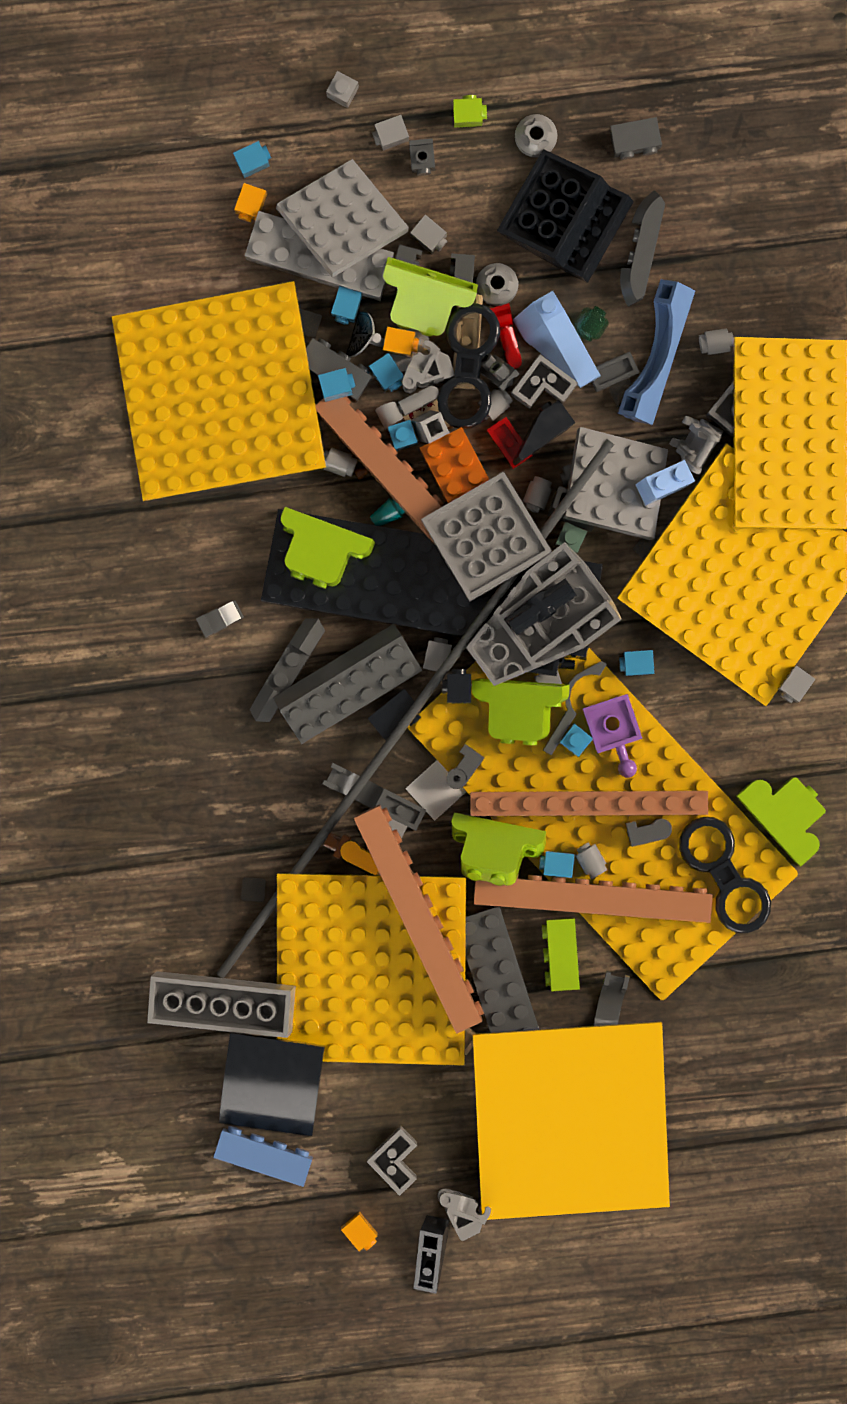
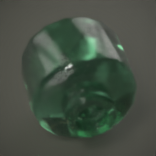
[574,305,609,342]

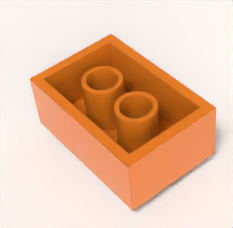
[420,427,489,504]

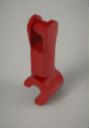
[490,303,522,369]

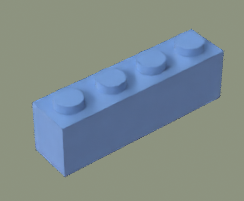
[213,1126,313,1187]

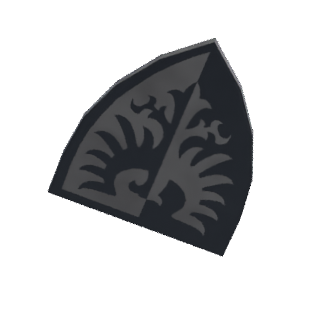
[346,312,385,357]

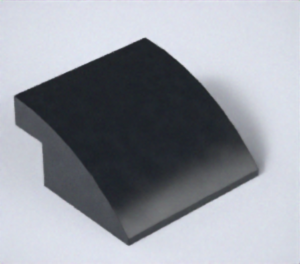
[497,149,634,283]
[219,1032,325,1136]

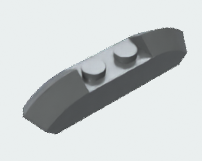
[620,190,665,307]
[250,618,325,722]

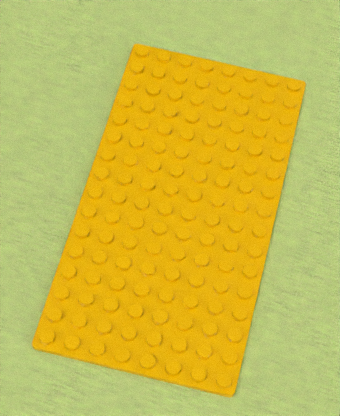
[408,648,798,1000]

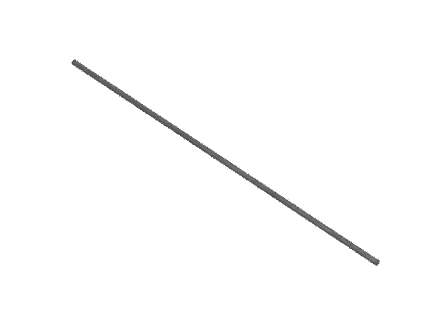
[216,439,615,978]

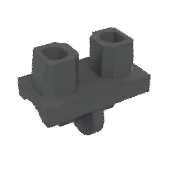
[480,353,519,391]

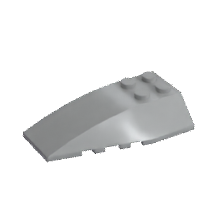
[466,542,622,686]

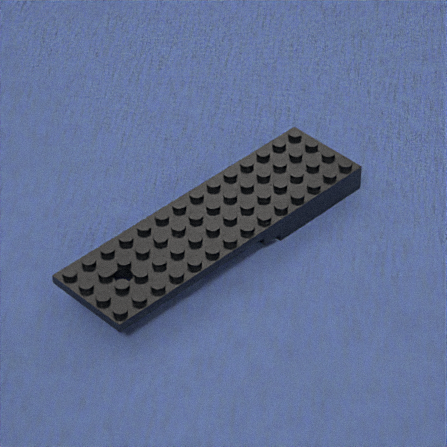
[261,509,603,660]

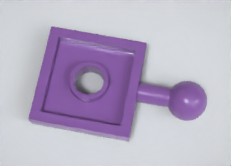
[582,694,643,778]

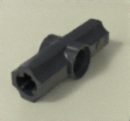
[506,578,577,636]

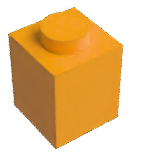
[234,183,267,222]
[383,327,419,358]
[341,1211,378,1251]

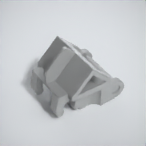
[402,340,454,393]
[669,416,724,474]
[437,1188,491,1241]

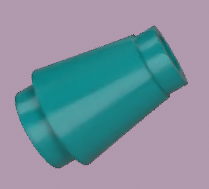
[370,497,406,526]

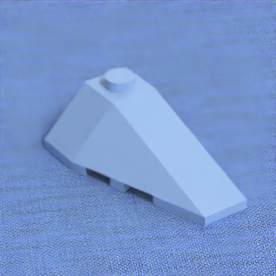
[513,291,601,388]

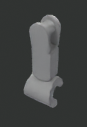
[375,386,439,429]

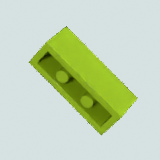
[542,917,580,991]

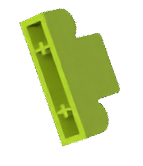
[736,777,826,867]

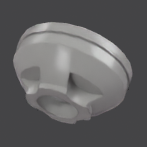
[515,114,557,158]
[476,263,519,306]

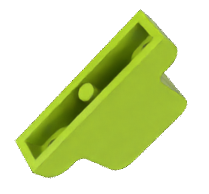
[383,257,478,336]
[281,507,375,589]
[472,678,570,745]
[452,812,546,886]

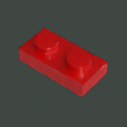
[487,417,533,469]

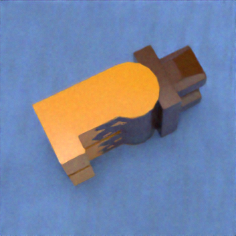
[324,833,379,876]

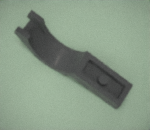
[543,661,607,755]
[322,763,426,831]
[594,971,630,1026]

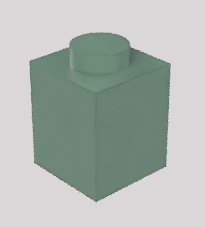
[555,522,587,554]

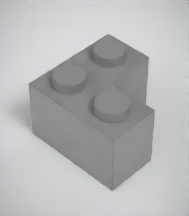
[511,355,578,409]
[367,1126,417,1196]

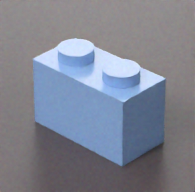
[635,460,695,506]

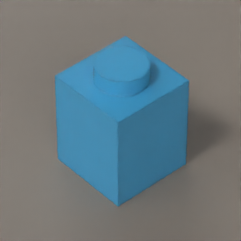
[233,141,271,178]
[331,286,362,325]
[369,353,404,392]
[318,368,355,402]
[388,420,418,451]
[619,650,654,676]
[559,724,593,757]
[539,851,574,878]

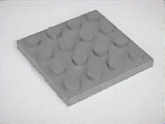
[276,159,409,278]
[563,427,668,540]
[421,472,552,602]

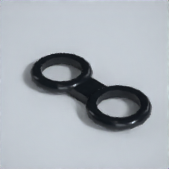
[437,303,500,429]
[679,817,771,933]

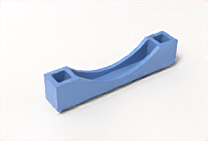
[618,279,695,425]

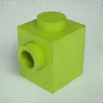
[453,95,487,127]

